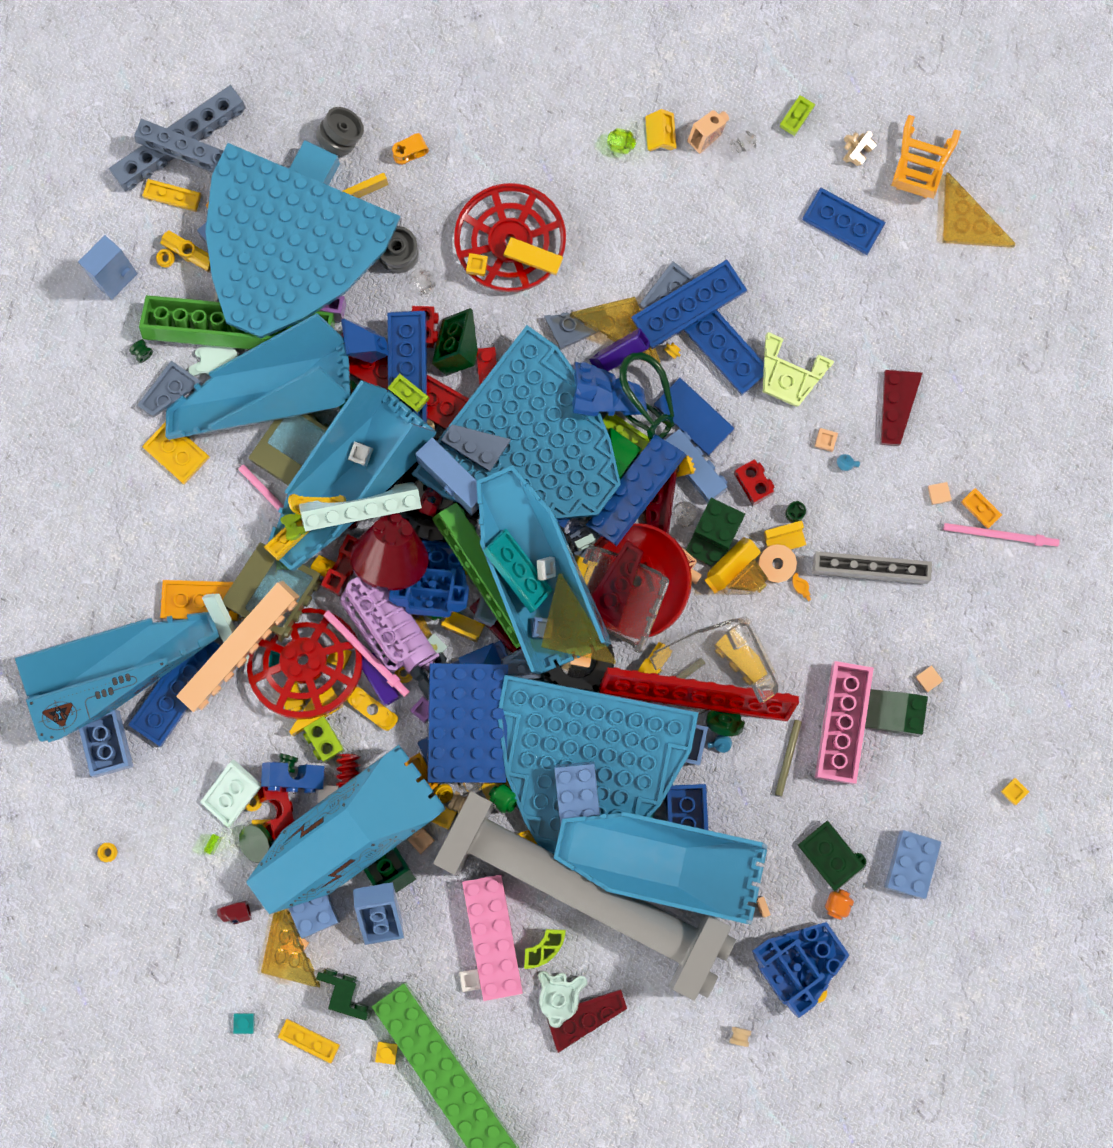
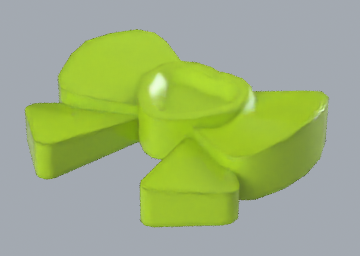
[280,513,306,541]

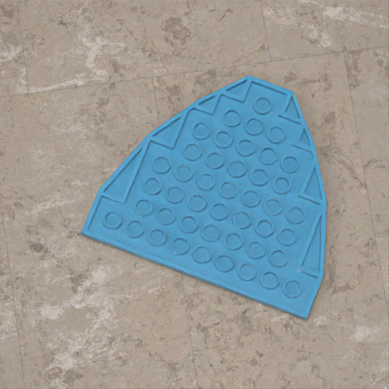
[205,143,401,338]
[412,325,621,520]
[498,674,699,853]

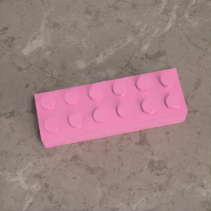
[815,661,874,785]
[462,875,523,1001]

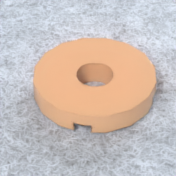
[758,544,797,583]

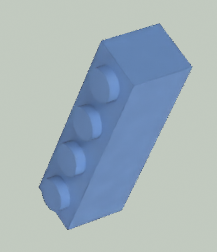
[665,429,728,503]

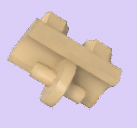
[843,131,876,166]

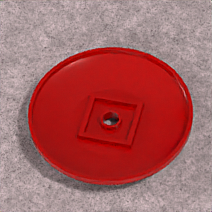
[586,523,692,639]

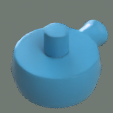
[837,454,860,471]
[708,735,732,753]

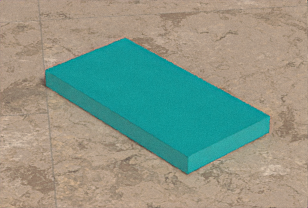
[483,529,553,613]

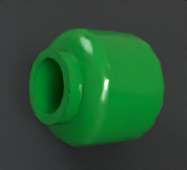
[489,784,517,814]

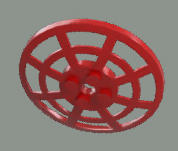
[454,183,566,292]
[247,608,362,720]

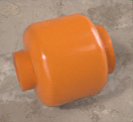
[825,889,854,920]

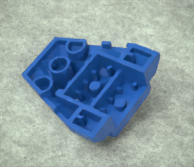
[571,362,647,416]
[389,540,469,618]
[752,922,849,1018]

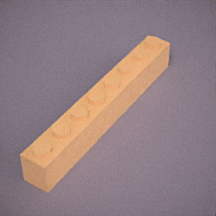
[176,581,300,712]

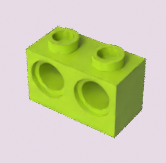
[303,716,345,763]

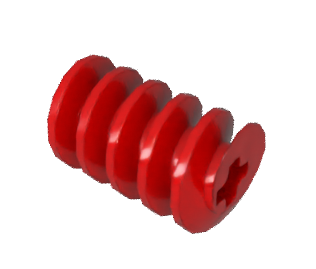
[336,754,361,787]

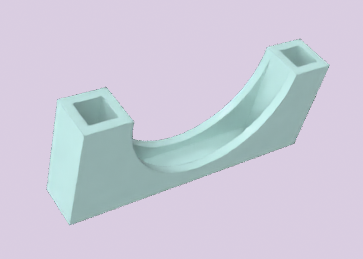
[299,482,422,531]

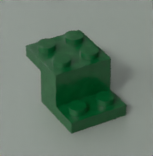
[686,497,745,567]
[316,968,372,1021]

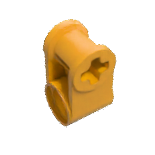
[392,133,429,165]

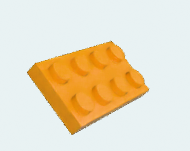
[160,580,239,621]

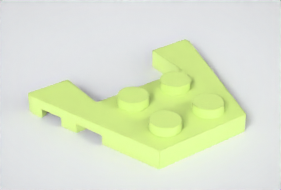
[763,332,834,407]

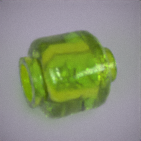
[607,128,636,154]

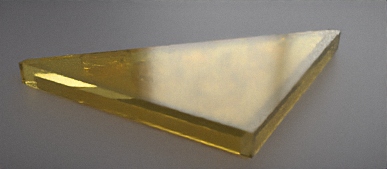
[942,172,1015,248]
[570,297,660,363]
[541,574,616,664]
[261,909,320,988]

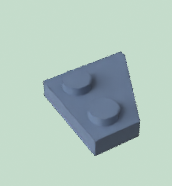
[501,648,541,679]

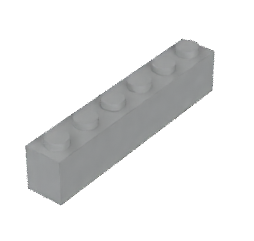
[812,551,932,584]

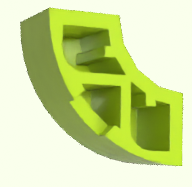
[524,929,566,969]

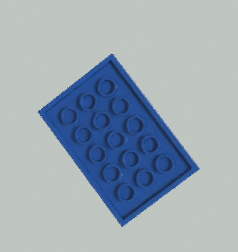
[427,663,508,783]

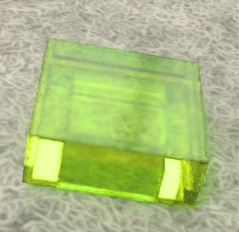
[204,834,223,855]

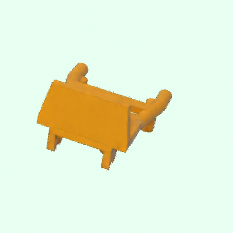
[891,115,961,199]

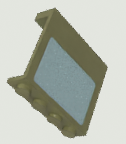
[248,413,330,486]
[223,542,322,643]

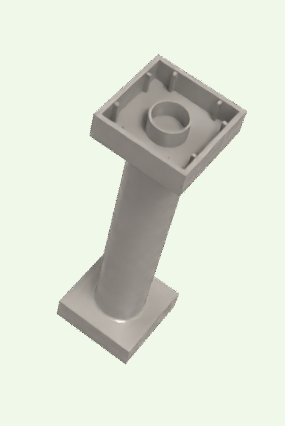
[433,791,736,1001]

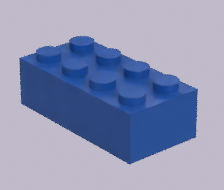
[666,784,708,830]

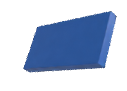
[802,187,886,255]
[654,378,735,456]

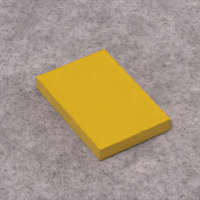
[142,421,210,485]

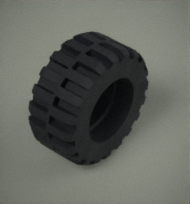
[543,644,615,692]

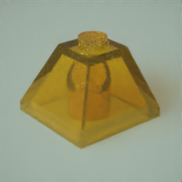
[723,559,768,595]

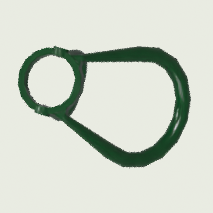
[619,352,674,441]

